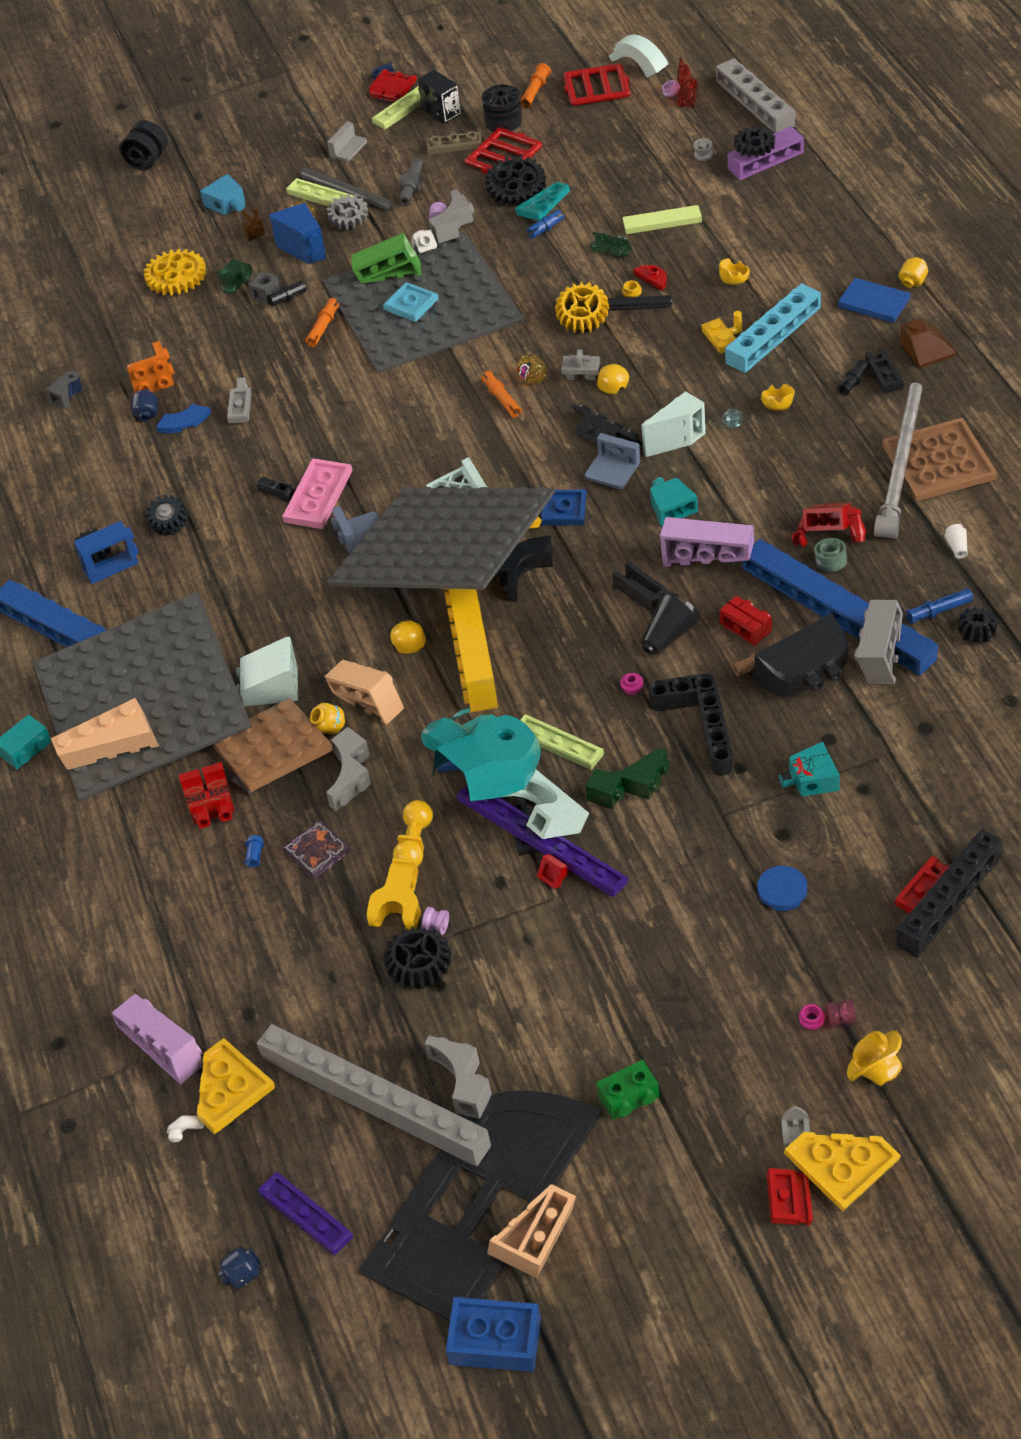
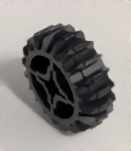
[384,926,452,990]

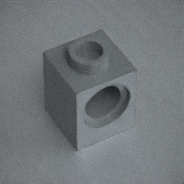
[249,271,280,305]

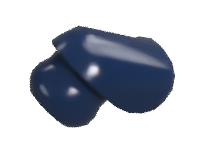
[371,62,394,80]

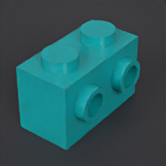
[0,715,52,770]

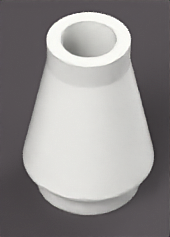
[944,524,968,559]

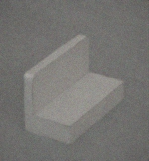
[327,122,367,162]

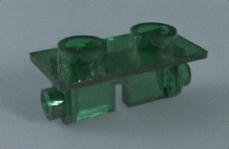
[590,232,633,258]

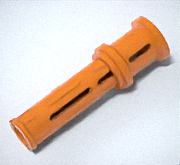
[520,63,551,108]

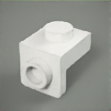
[411,229,437,254]

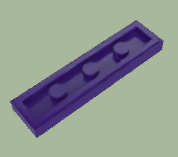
[258,1171,353,1256]

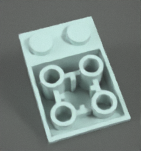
[642,391,706,457]

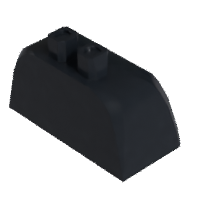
[753,614,849,697]

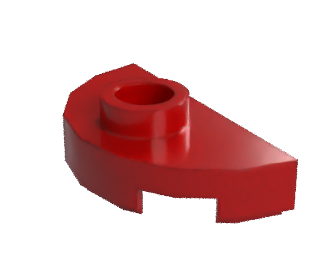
[633,265,667,291]

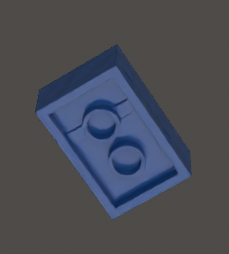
[446,1297,541,1372]

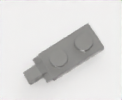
[227,377,252,423]

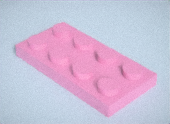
[282,458,352,529]

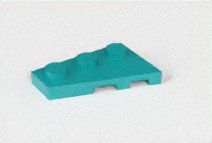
[515,182,570,221]

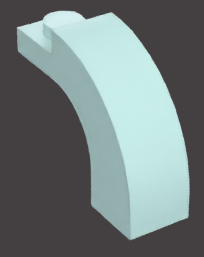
[609,35,668,77]

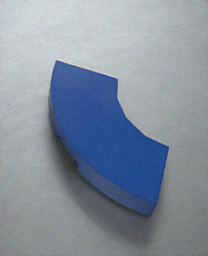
[156,404,211,433]

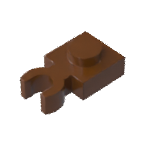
[242,206,265,241]

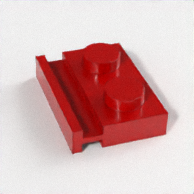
[766,1168,813,1226]

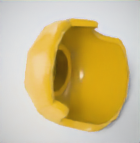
[719,258,750,285]
[597,364,629,394]
[761,384,795,411]
[390,620,426,654]

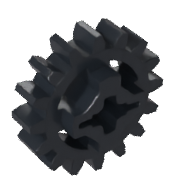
[734,126,775,158]

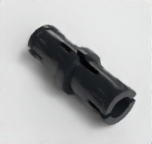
[267,280,307,307]
[837,360,869,396]

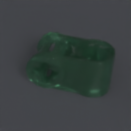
[218,259,253,293]

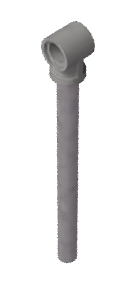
[874,383,922,539]

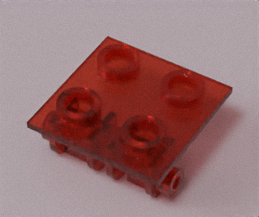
[677,58,698,108]

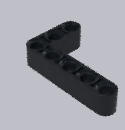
[649,674,732,776]

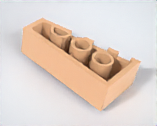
[51,698,159,770]

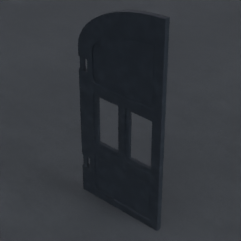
[359,1091,602,1321]

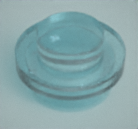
[722,409,743,427]

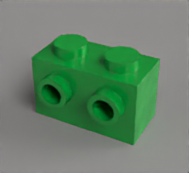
[596,1059,659,1120]

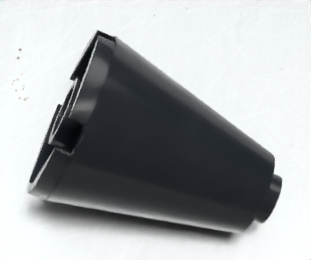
[641,591,700,655]

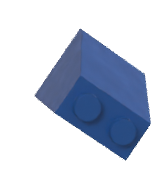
[269,203,326,264]

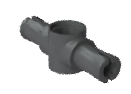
[399,159,423,206]

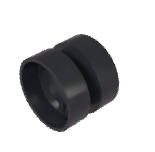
[119,120,168,171]

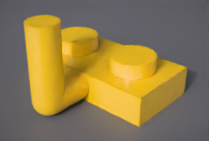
[702,311,742,354]

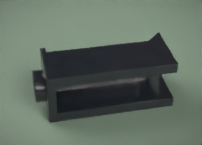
[613,561,667,615]

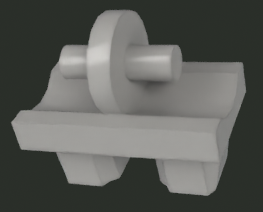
[561,349,600,380]

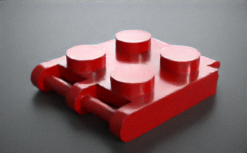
[369,69,417,102]

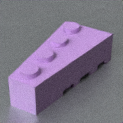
[660,517,754,567]
[112,994,203,1085]

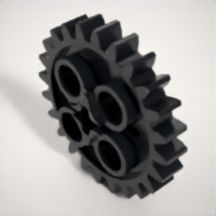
[485,155,546,207]

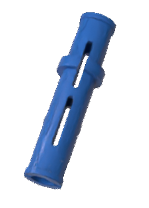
[906,588,973,624]

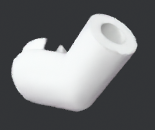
[167,1116,204,1142]

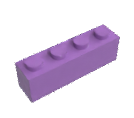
[728,126,804,180]

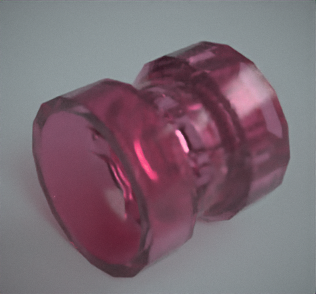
[825,999,856,1028]

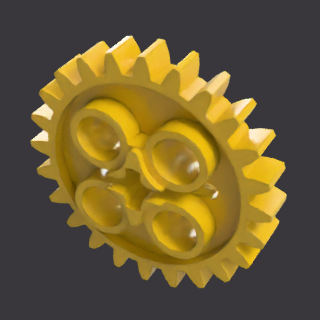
[144,249,206,296]

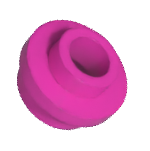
[620,673,643,695]
[799,1004,825,1030]

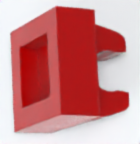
[536,854,569,889]

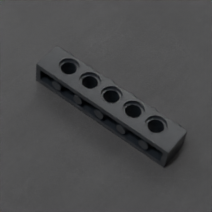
[896,828,1003,958]

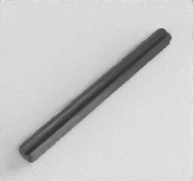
[301,168,391,210]

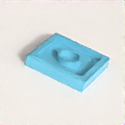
[383,282,438,322]

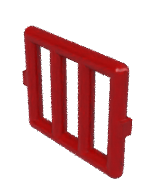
[563,63,631,106]
[465,128,543,174]

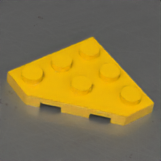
[197,1038,275,1134]
[784,1132,901,1212]

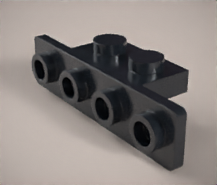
[570,403,643,447]

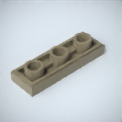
[426,131,482,155]

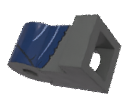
[46,371,82,409]

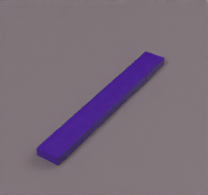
[457,785,629,897]

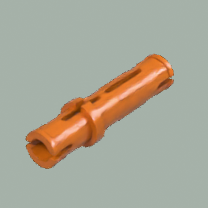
[305,298,340,347]
[481,371,522,418]

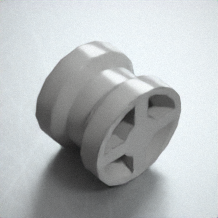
[693,138,713,161]

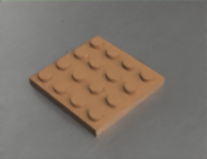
[882,417,998,502]
[212,698,333,792]

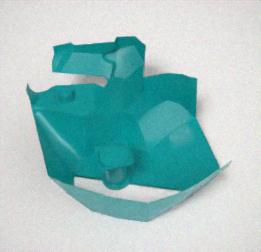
[421,708,541,801]

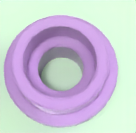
[662,80,680,97]

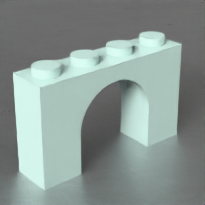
[498,770,589,839]

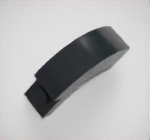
[498,536,553,602]

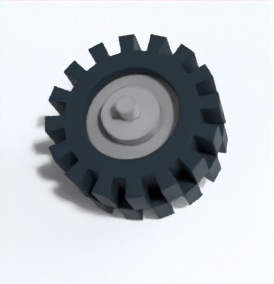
[146,494,187,536]

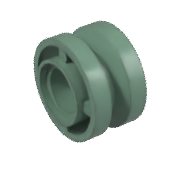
[814,538,847,572]

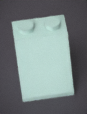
[236,637,298,707]

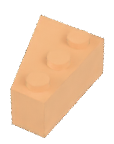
[324,660,404,725]
[487,1184,576,1279]

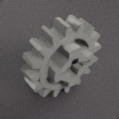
[327,194,368,230]

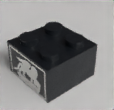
[418,70,461,124]

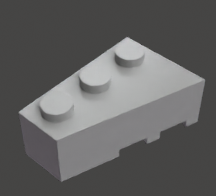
[855,600,903,684]

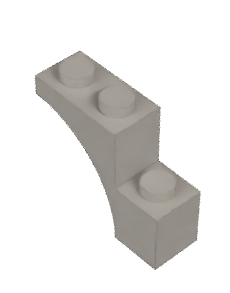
[428,189,474,244]
[326,727,371,811]
[425,1036,492,1119]

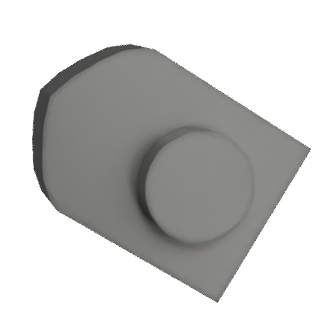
[782,1106,810,1149]

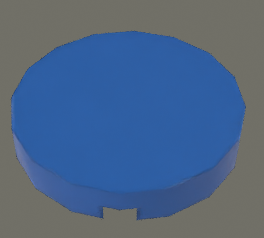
[758,866,807,911]

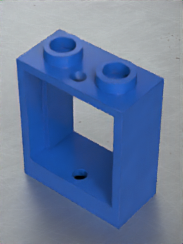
[74,521,139,584]

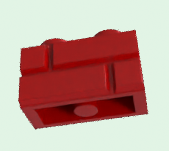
[719,596,772,646]

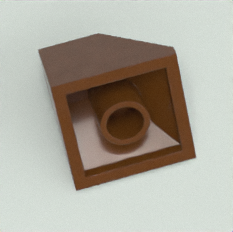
[900,319,957,368]

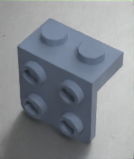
[585,433,640,489]
[331,506,379,554]

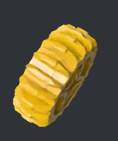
[555,281,609,334]

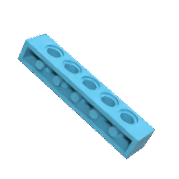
[725,283,821,373]

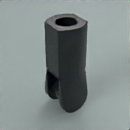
[257,477,296,502]

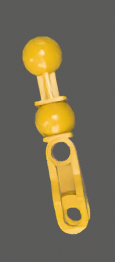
[367,800,433,930]

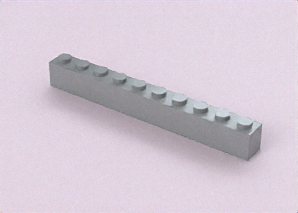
[257,1024,491,1167]

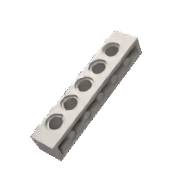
[716,58,796,133]

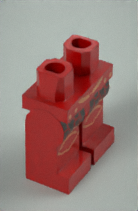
[178,762,235,829]

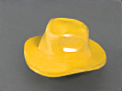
[847,1030,902,1087]

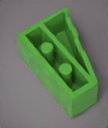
[351,233,422,283]

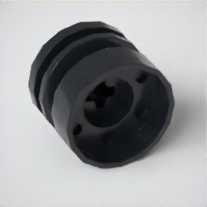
[482,84,522,132]

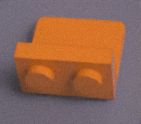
[127,341,175,393]

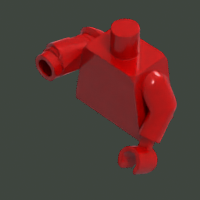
[791,502,866,547]

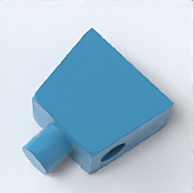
[200,174,245,215]

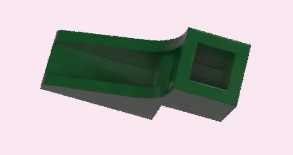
[585,748,670,809]

